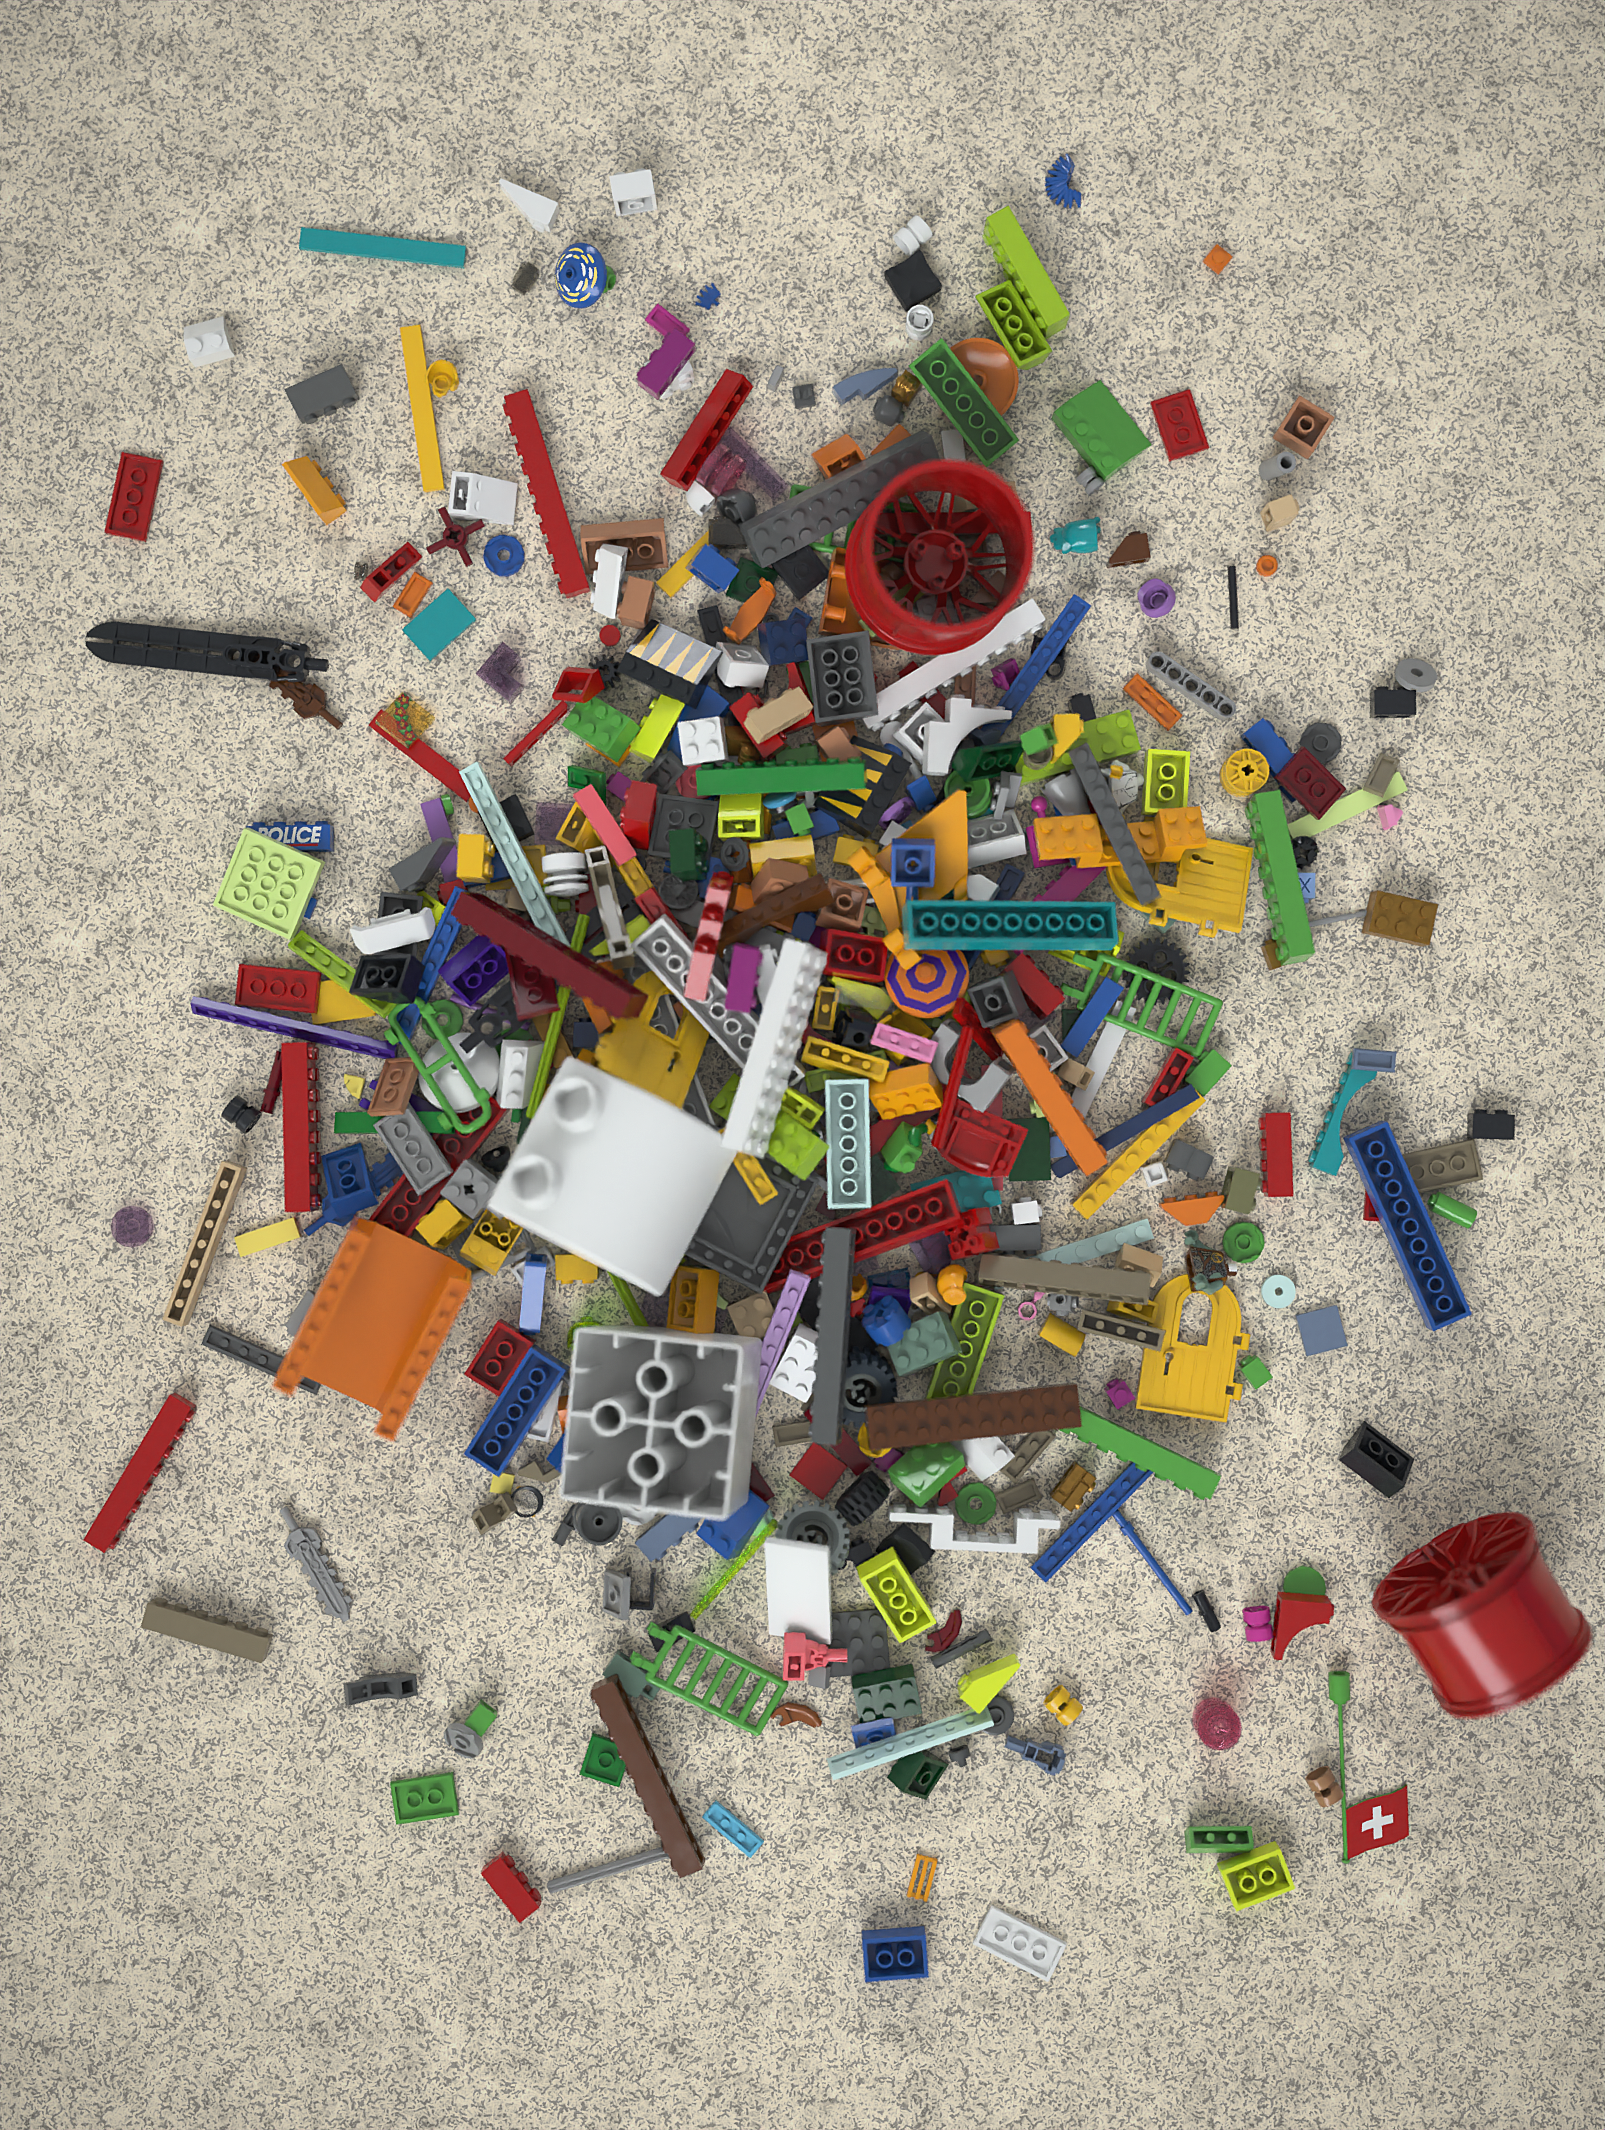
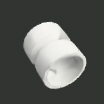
[893,215,933,257]
[905,305,933,341]

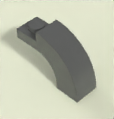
[343,1672,418,1706]

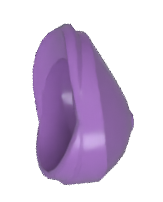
[1137,578,1176,618]

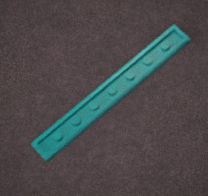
[299,227,467,268]

